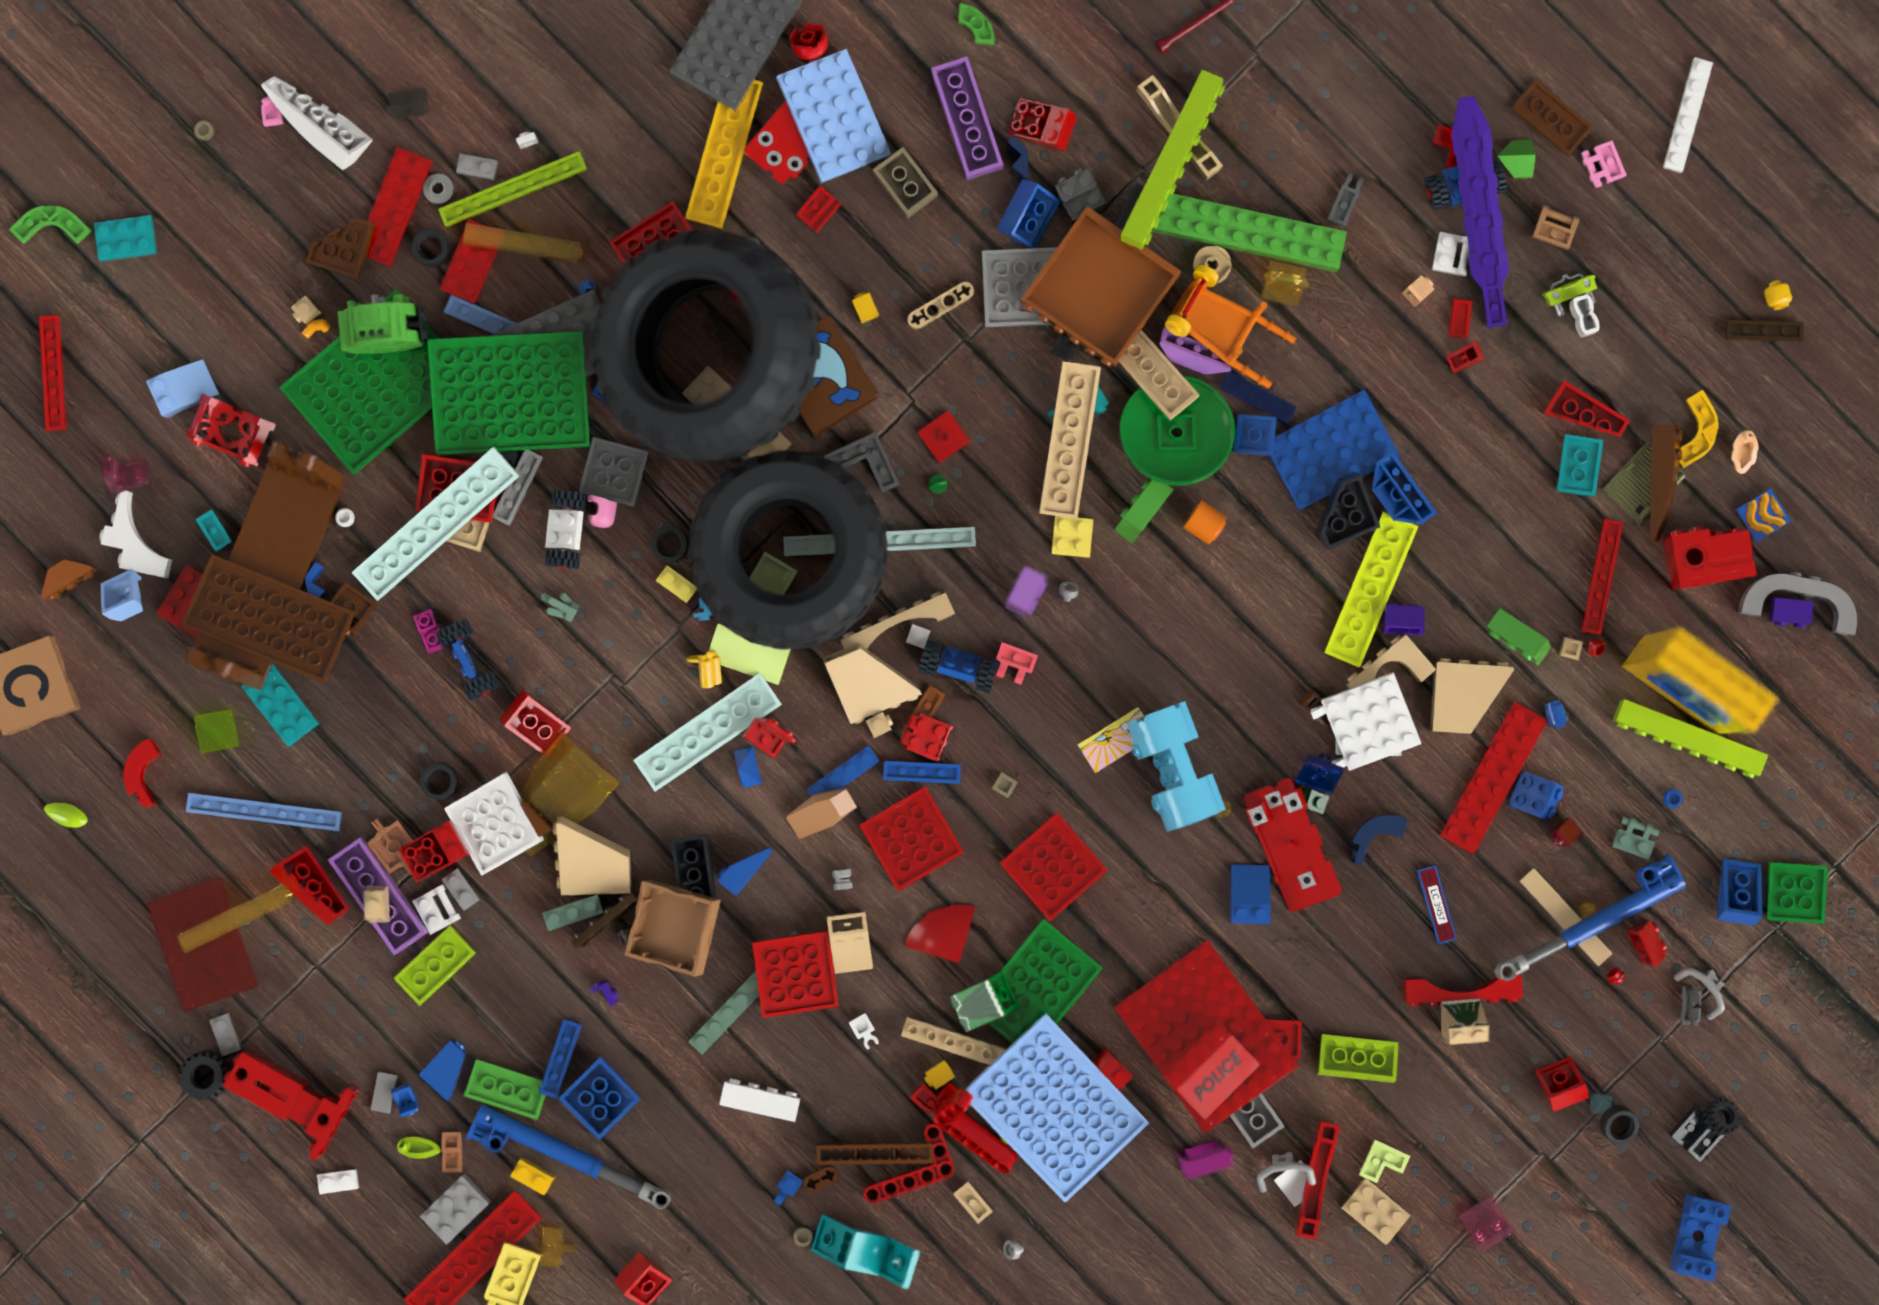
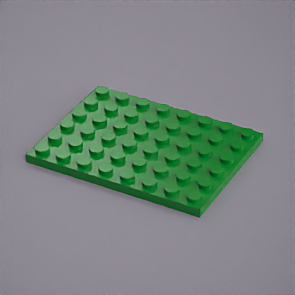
[279,289,439,475]
[428,331,590,455]

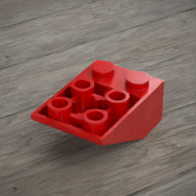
[1007,98,1078,152]
[398,821,470,883]

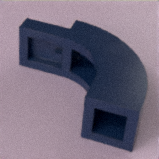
[1351,815,1408,865]

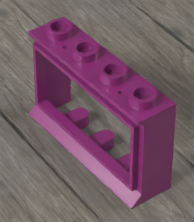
[1175,1139,1234,1179]

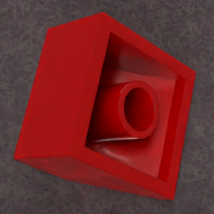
[1535,1056,1589,1112]
[613,1252,672,1305]

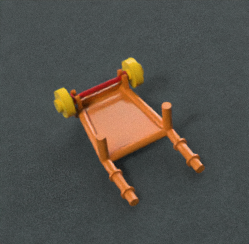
[1165,265,1296,389]

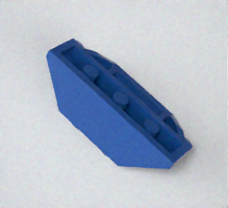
[1371,451,1437,525]

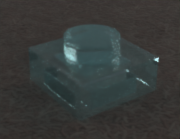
[1590,1094,1612,1115]

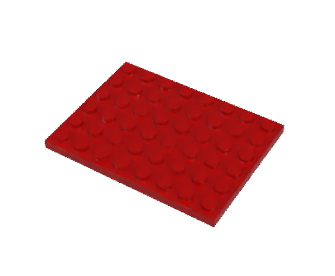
[1114,940,1299,1134]

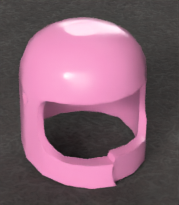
[587,495,617,528]

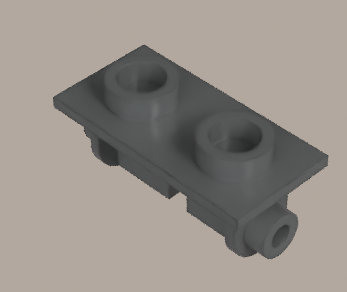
[1680,986,1702,1026]

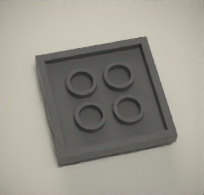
[578,437,649,507]

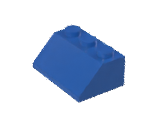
[997,179,1061,249]

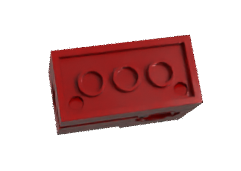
[1663,526,1757,591]

